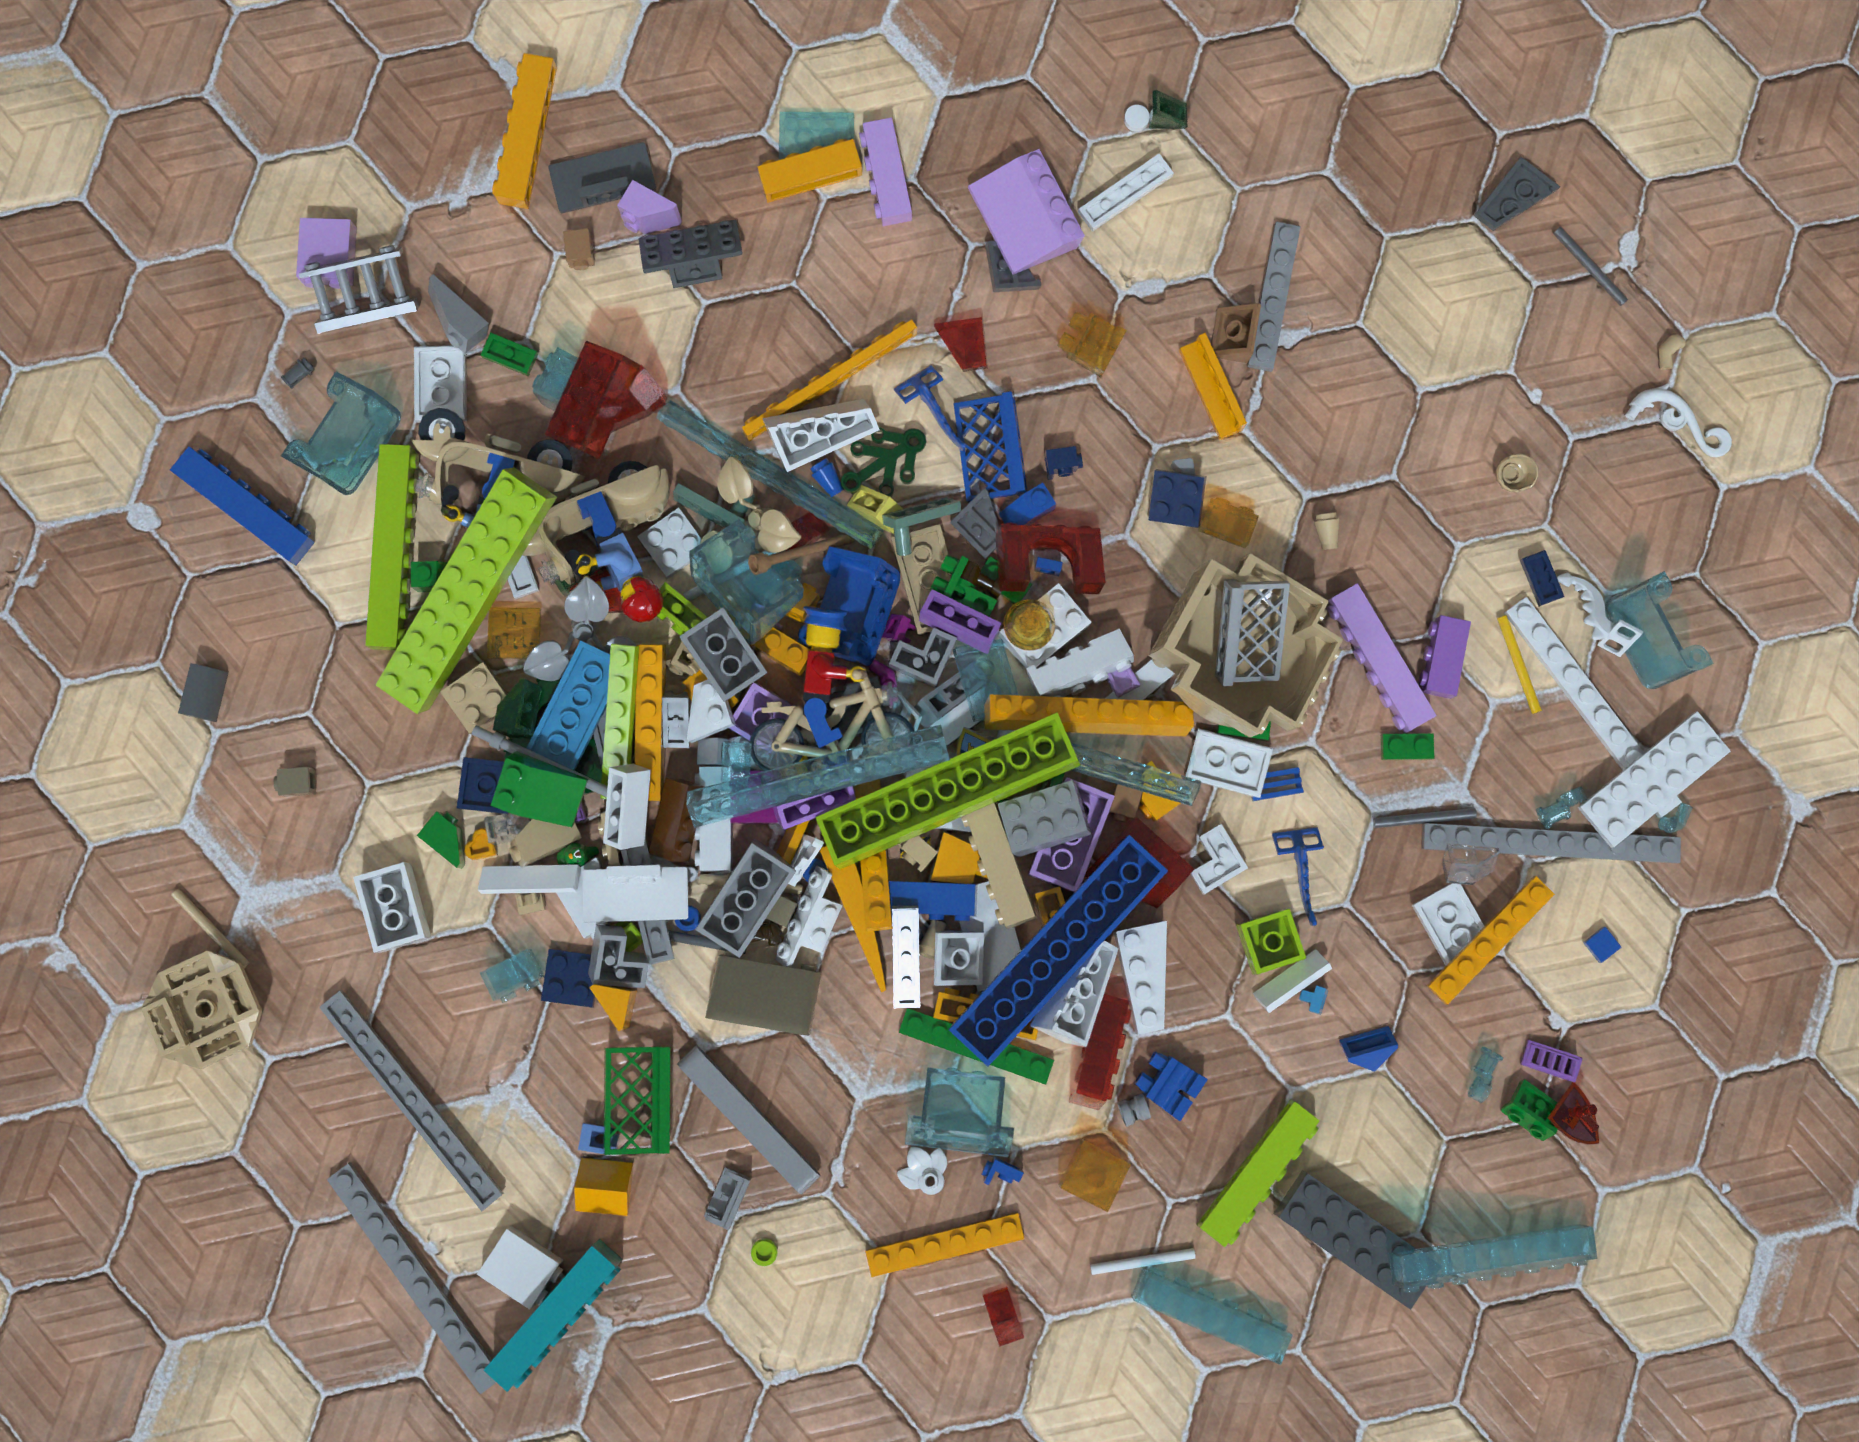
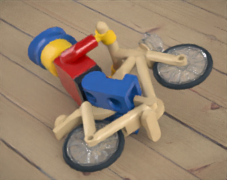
[749,606,916,773]

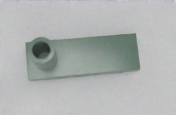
[673,483,755,537]
[882,497,961,556]

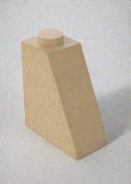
[509,819,582,867]

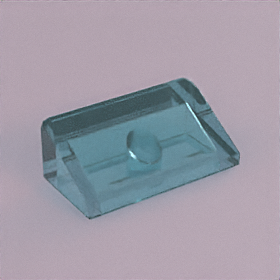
[720,741,752,795]

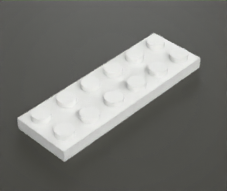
[1578,711,1731,848]

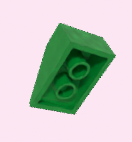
[491,751,589,828]

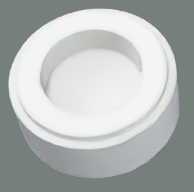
[1124,105,1150,132]

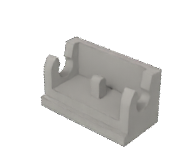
[662,691,690,748]
[704,1167,752,1230]

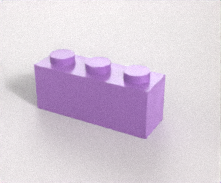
[919,590,1001,654]
[1419,615,1471,699]
[769,769,856,830]

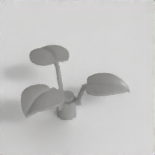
[523,576,636,681]

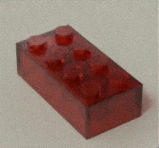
[545,341,641,459]

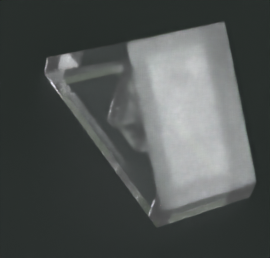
[484,814,531,845]

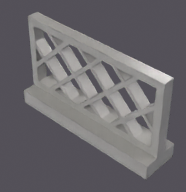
[1215,579,1290,686]

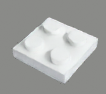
[637,507,702,579]

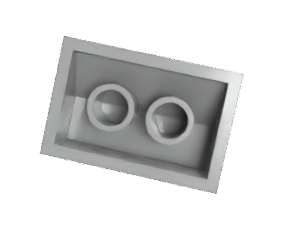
[679,608,767,702]

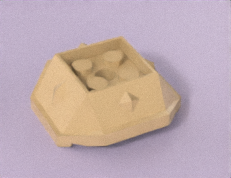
[141,951,262,1069]

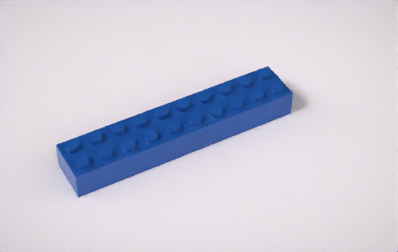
[948,835,1168,1067]

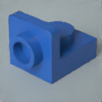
[981,1156,1024,1185]

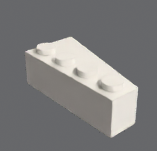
[1026,628,1134,697]
[1113,921,1167,1035]

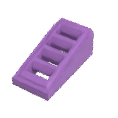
[1520,1040,1583,1082]

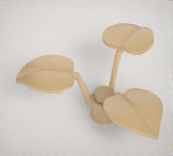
[699,457,801,574]

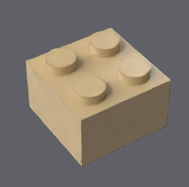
[440,662,517,737]

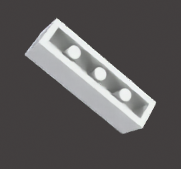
[695,767,733,872]

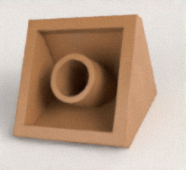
[1211,303,1261,363]

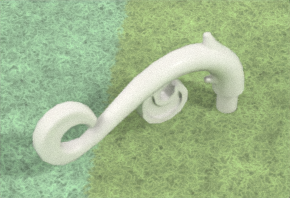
[1625,384,1732,458]

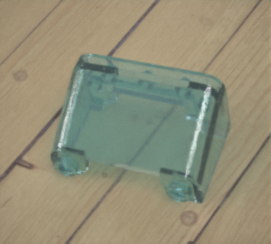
[281,371,401,495]
[689,519,804,645]
[1605,571,1714,689]

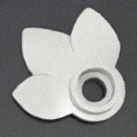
[897,1146,947,1195]

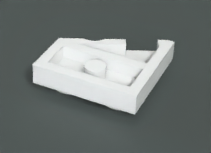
[687,680,736,743]

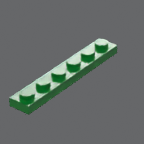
[899,1008,1054,1085]

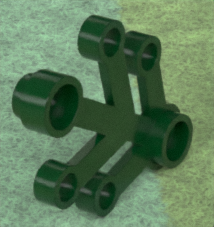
[841,427,926,497]

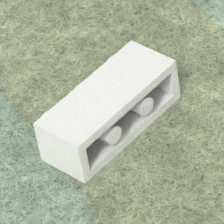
[603,764,651,850]

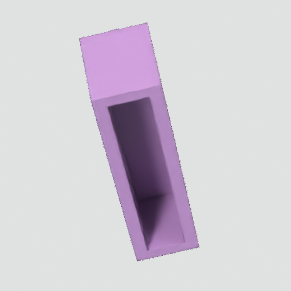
[859,117,912,226]

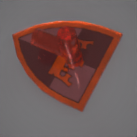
[1548,1082,1599,1145]

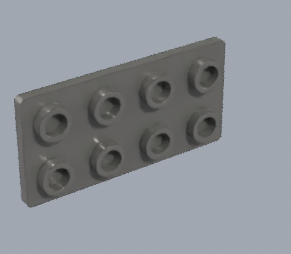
[548,142,657,213]
[638,220,743,288]

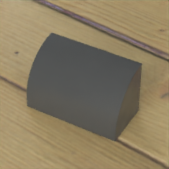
[178,663,228,722]

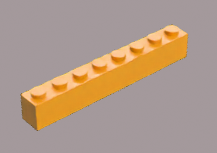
[984,694,1194,737]

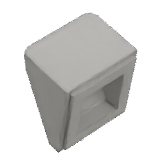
[1171,458,1195,475]

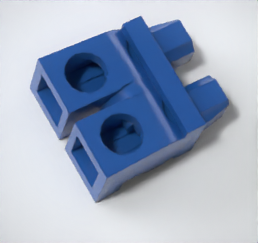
[1134,1052,1208,1121]

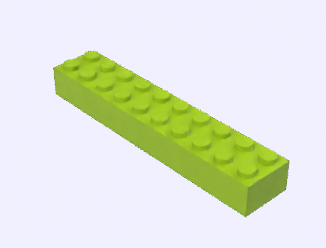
[376,468,557,714]
[815,712,1081,869]

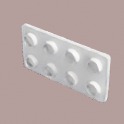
[582,865,688,923]

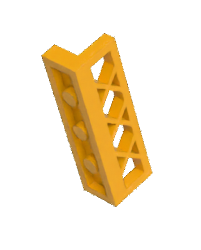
[1179,332,1247,440]

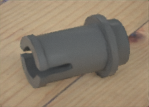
[281,358,315,389]

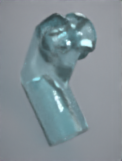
[1658,803,1693,833]

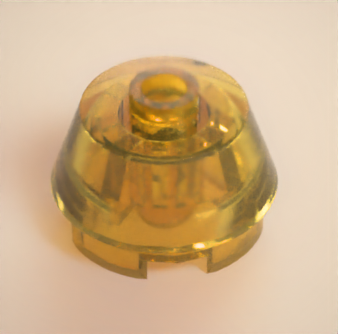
[1004,599,1055,651]

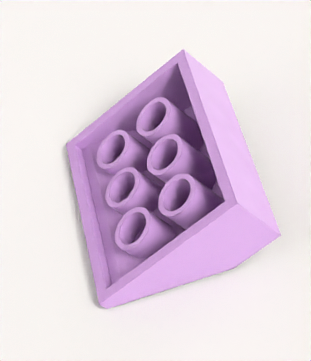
[968,149,1085,275]

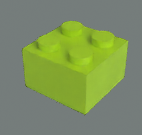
[1236,909,1307,975]

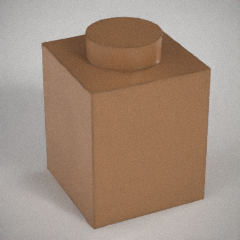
[563,228,595,270]
[1109,781,1143,823]

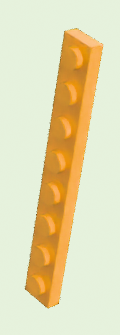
[742,319,917,442]

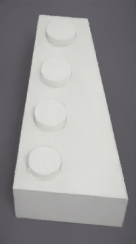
[762,399,879,472]
[1030,941,1119,1047]

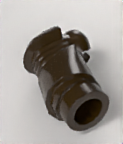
[750,921,782,946]

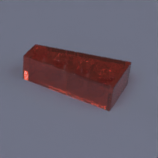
[1069,994,1132,1110]

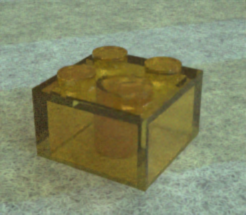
[1058,1138,1131,1212]

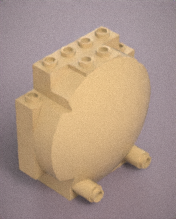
[1148,553,1343,737]

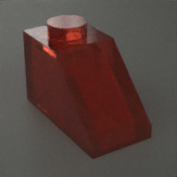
[784,510,830,562]

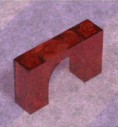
[995,523,1106,594]

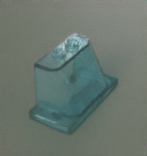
[905,1067,1014,1157]

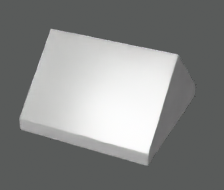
[934,930,984,986]

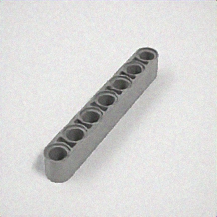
[677,1045,821,1195]

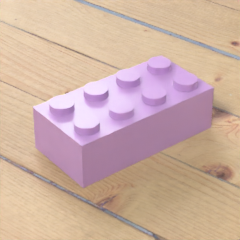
[1028,777,1115,893]

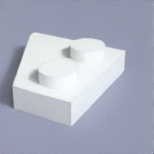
[788,834,824,887]

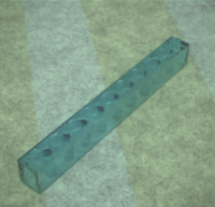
[686,724,950,828]

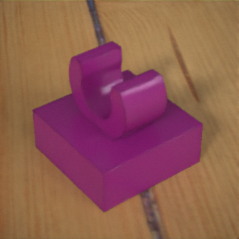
[882,614,916,643]

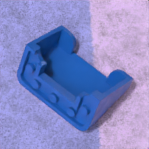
[797,546,900,666]

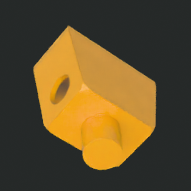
[931,833,988,884]

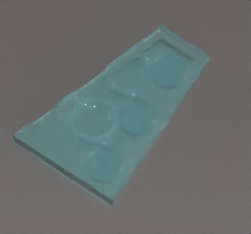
[779,112,854,160]

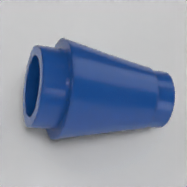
[810,458,844,497]

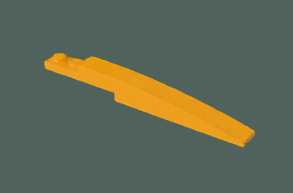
[789,753,886,993]

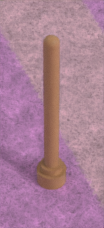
[748,533,855,575]

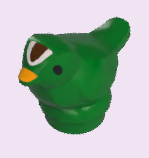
[557,843,599,867]

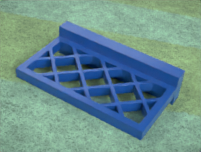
[953,391,1028,503]

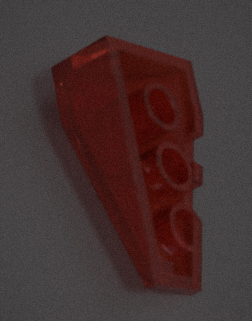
[569,364,668,448]

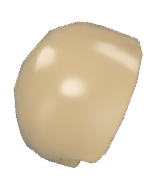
[1496,454,1539,492]

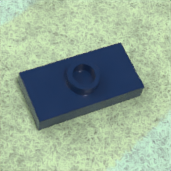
[1520,550,1565,607]

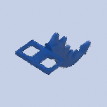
[894,365,966,451]
[1272,827,1324,926]

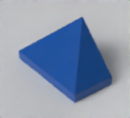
[1339,1026,1398,1072]

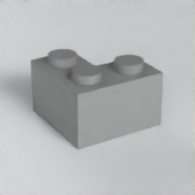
[889,628,957,688]
[588,924,649,988]

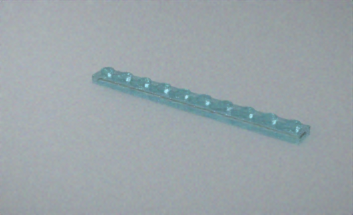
[656,400,885,549]

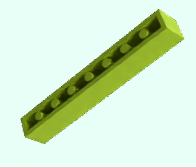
[365,444,419,650]

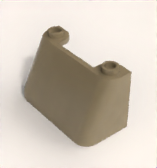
[705,951,822,1036]

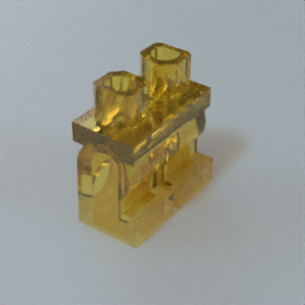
[1057,311,1127,378]

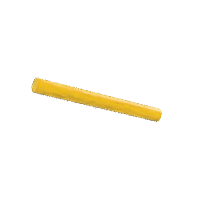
[1497,615,1542,714]

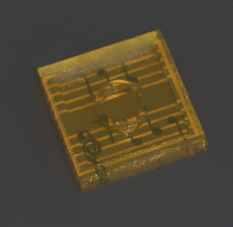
[487,607,541,659]

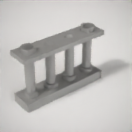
[299,245,419,333]

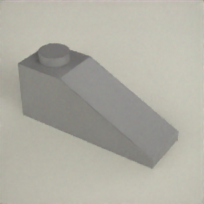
[428,274,489,354]
[914,662,989,731]

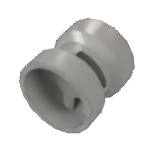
[1117,1093,1151,1127]

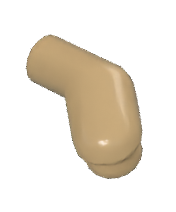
[1659,334,1686,370]

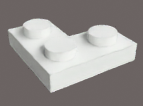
[1190,824,1248,895]

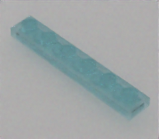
[1071,743,1201,806]

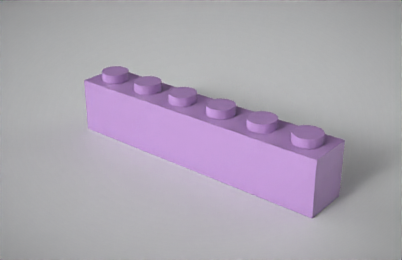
[1327,583,1437,733]

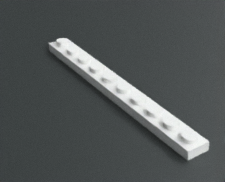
[1504,597,1682,818]

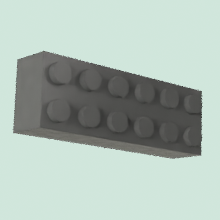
[1273,1170,1440,1310]

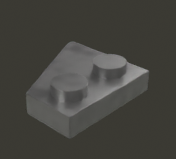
[950,488,1004,559]

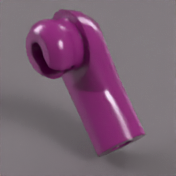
[868,659,897,695]

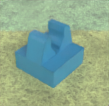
[1299,986,1329,1015]

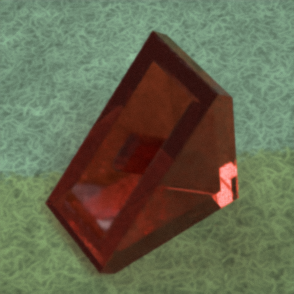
[983,1287,1024,1347]

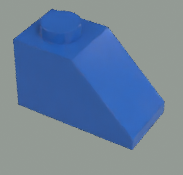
[998,483,1056,536]

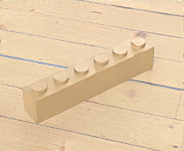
[961,802,1038,929]

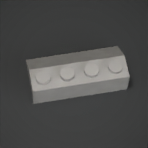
[696,838,797,958]

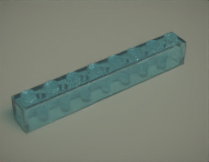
[1389,1224,1598,1292]

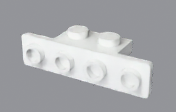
[775,866,843,967]

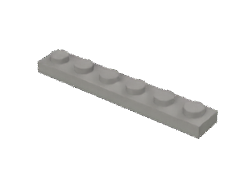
[1247,222,1301,372]

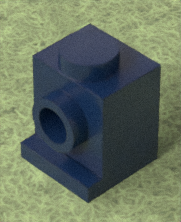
[1044,446,1083,480]

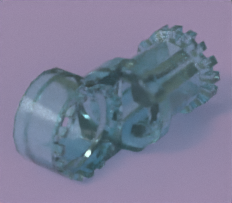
[1536,786,1588,829]
[1468,1046,1504,1103]

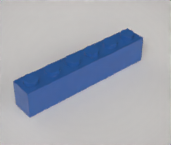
[170,446,315,566]

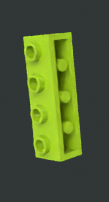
[657,582,708,636]

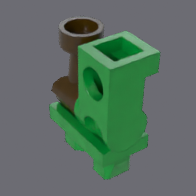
[929,555,1006,617]

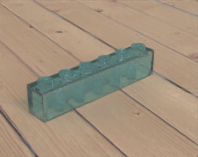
[1131,1266,1293,1365]

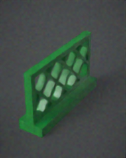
[604,1046,670,1155]

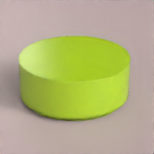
[751,1238,778,1266]

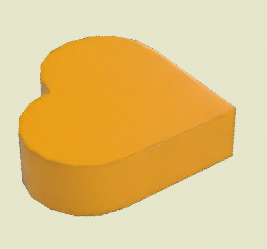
[465,828,497,860]

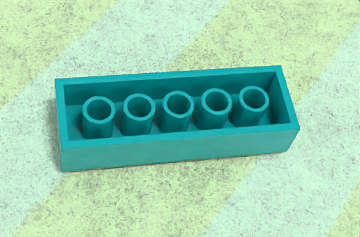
[483,1239,623,1392]

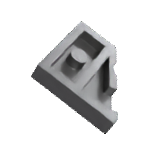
[985,241,1041,292]

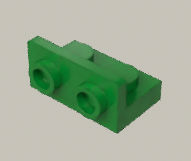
[1501,1079,1559,1141]

